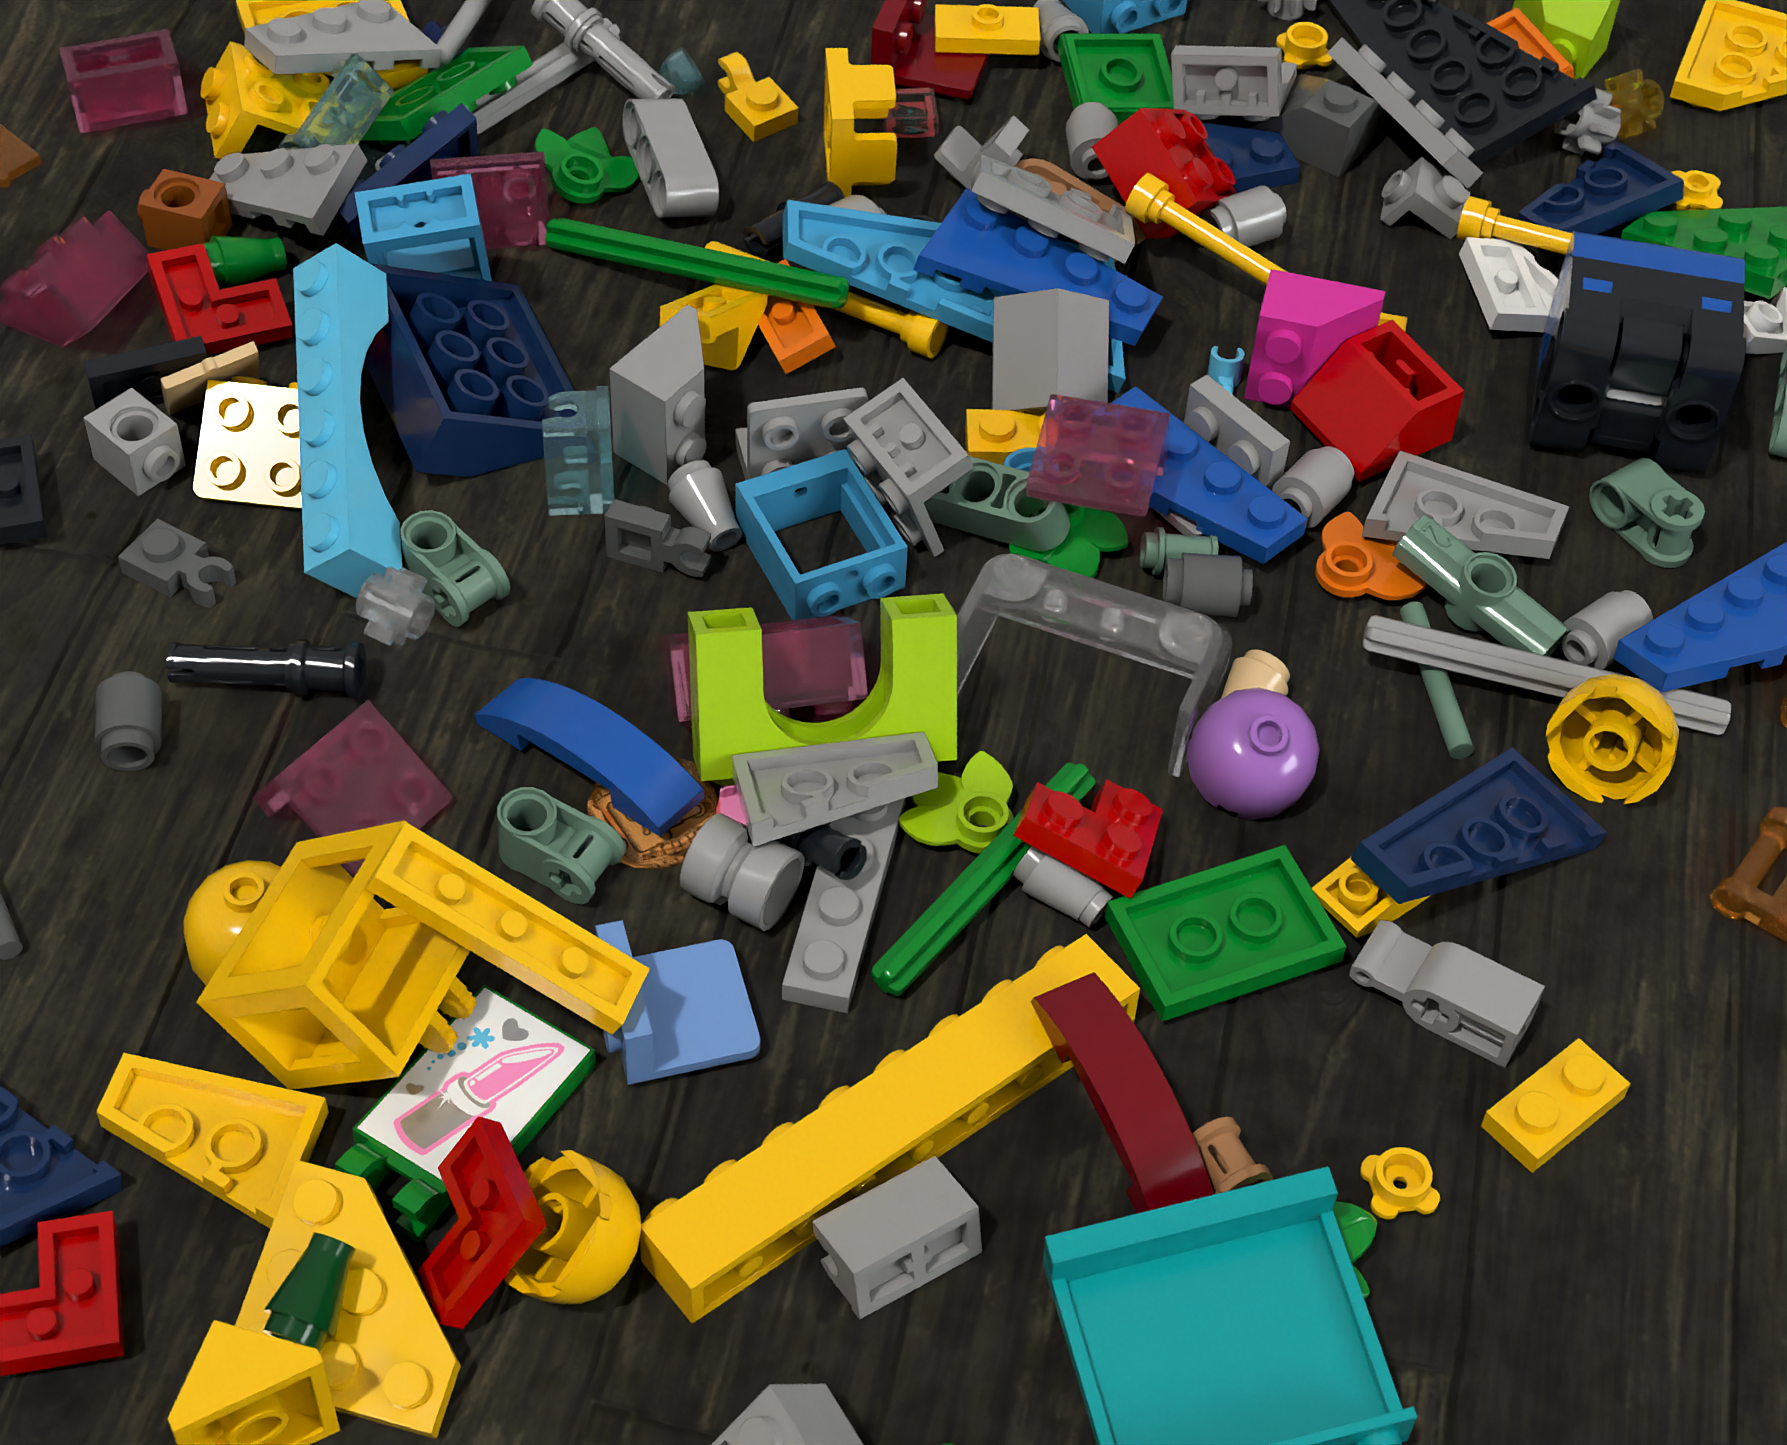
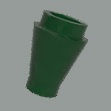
[263,1232,356,1353]

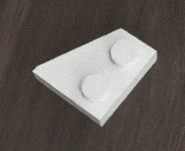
[1459,237,1559,332]

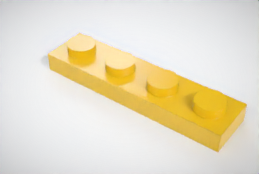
[366,822,650,1035]

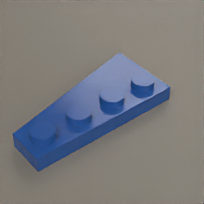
[913,188,1163,346]
[1051,386,1308,564]

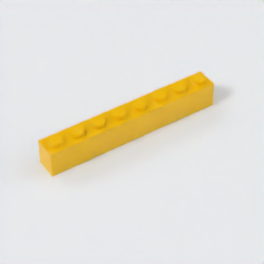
[640,934,1140,1324]

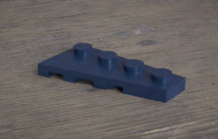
[1350,747,1608,904]

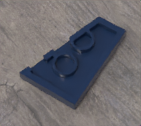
[336,103,480,241]

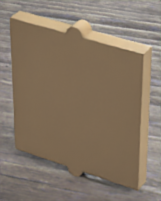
[161,341,260,415]

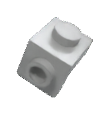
[934,115,1029,190]
[1380,157,1471,239]

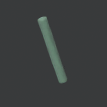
[1400,602,1474,759]

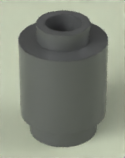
[1162,553,1253,617]
[94,671,162,771]

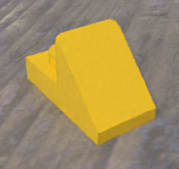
[660,284,768,370]

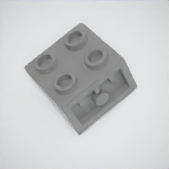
[1171,45,1297,121]
[1129,375,1290,537]
[843,378,974,558]
[735,388,869,488]

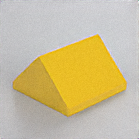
[167,1320,340,1445]

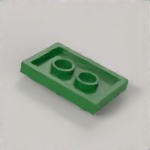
[347,46,533,145]
[1105,845,1347,1022]

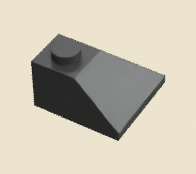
[1249,74,1391,178]

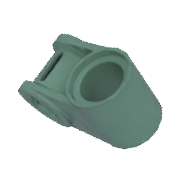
[1589,458,1705,568]
[400,510,511,627]
[497,787,626,904]

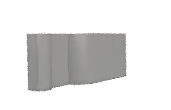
[1349,920,1545,1068]

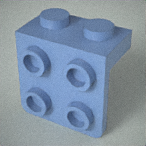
[595,920,761,1085]

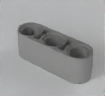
[623,98,719,218]

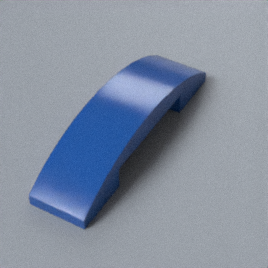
[474,678,705,837]

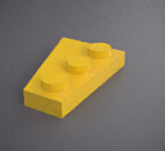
[96,1053,329,1229]

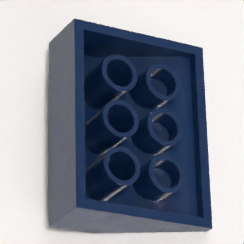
[364,263,598,477]

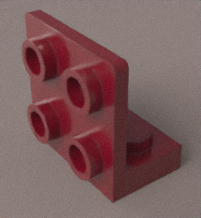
[871,0,990,99]

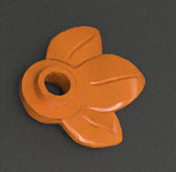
[1315,512,1428,600]

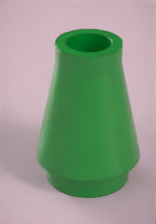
[200,236,287,289]

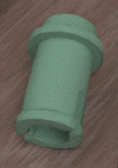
[1140,527,1218,575]

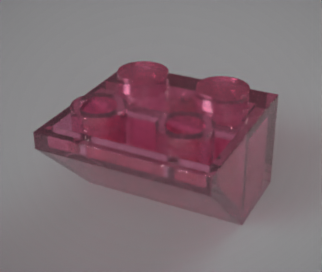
[59,29,187,133]
[430,152,549,249]
[0,210,150,348]

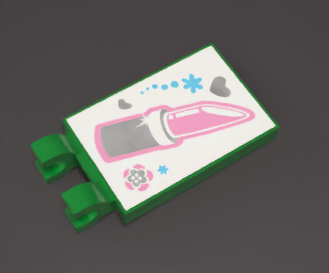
[335,985,596,1244]

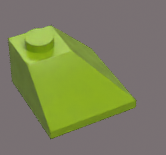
[1512,0,1620,80]

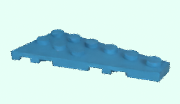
[783,200,1126,393]

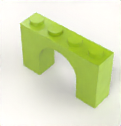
[688,593,957,785]

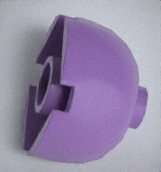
[1186,687,1320,820]

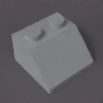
[609,304,707,485]

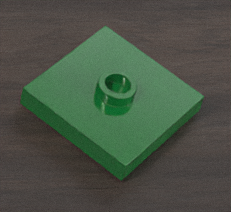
[1057,34,1174,124]

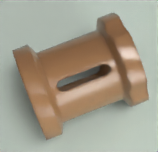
[1192,1117,1273,1195]

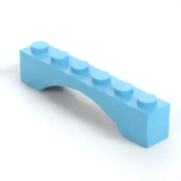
[293,243,403,599]

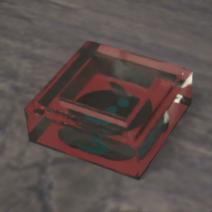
[883,88,939,138]

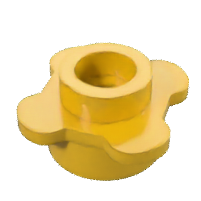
[1276,22,1333,70]
[1669,170,1723,211]
[1360,1147,1440,1220]

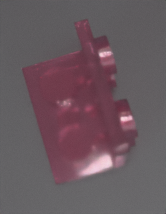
[1026,394,1170,516]
[253,700,452,877]

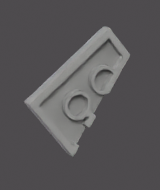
[244,0,442,74]
[209,143,368,236]
[971,154,1135,263]
[1361,451,1569,559]
[732,732,938,847]

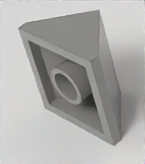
[992,288,1109,416]

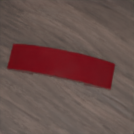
[1031,972,1214,1214]

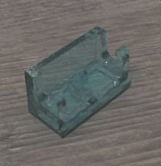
[279,53,394,150]
[542,386,614,516]

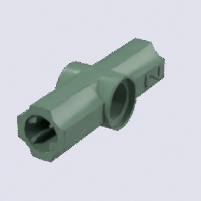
[1392,515,1571,657]

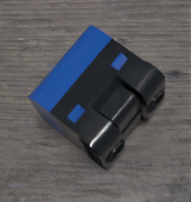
[1529,231,1746,474]

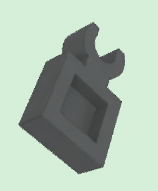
[605,499,711,577]
[118,518,236,608]

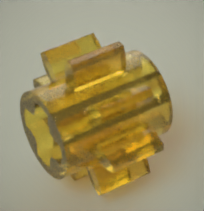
[1604,69,1664,139]

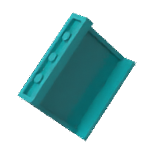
[1043,1166,1417,1445]

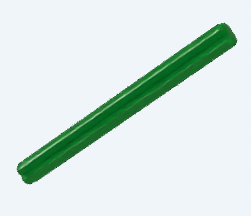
[545,218,849,309]

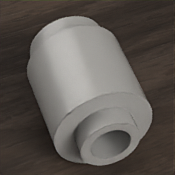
[1065,102,1119,181]
[1201,185,1287,248]
[1272,446,1354,528]
[1562,590,1653,670]

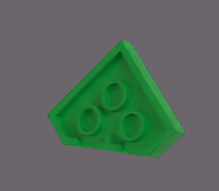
[1621,206,1787,299]

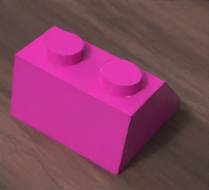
[1244,269,1385,408]

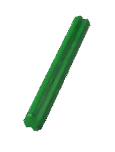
[871,762,1096,996]

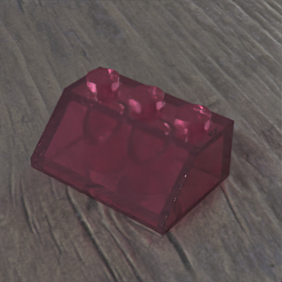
[659,614,868,730]

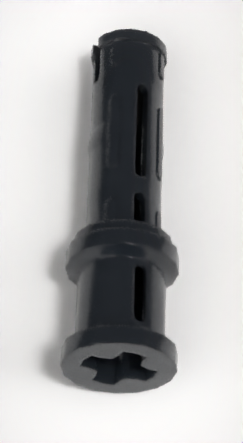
[166,639,366,698]

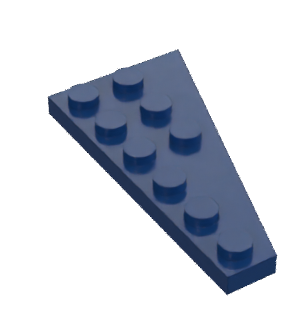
[1613,542,1787,692]

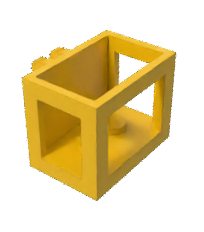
[196,820,477,1090]

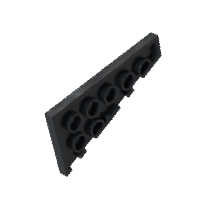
[1325,0,1597,166]

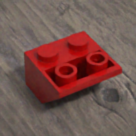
[1092,108,1237,239]
[1290,320,1464,482]

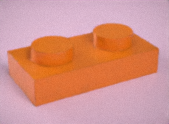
[758,259,836,374]

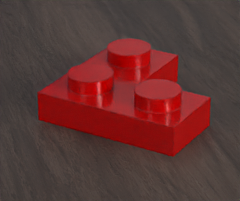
[147,243,293,356]
[1013,779,1163,899]
[418,1116,547,1329]
[0,1210,124,1376]

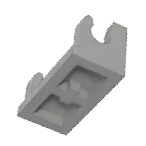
[812,1156,982,1319]

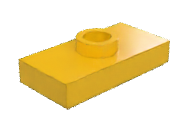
[934,4,1040,55]

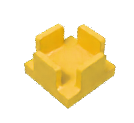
[823,48,897,198]

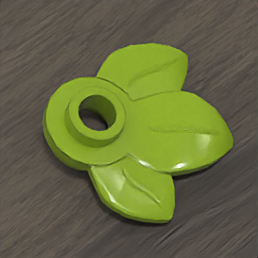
[898,751,1014,853]

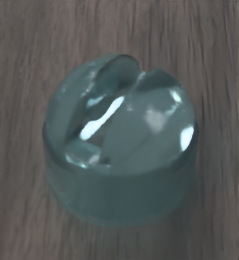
[659,47,705,94]

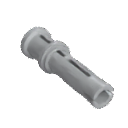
[531,0,675,99]

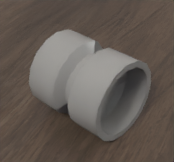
[680,813,804,931]

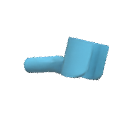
[1207,346,1245,394]

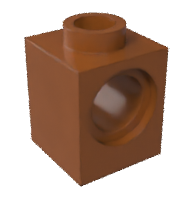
[137,169,233,251]

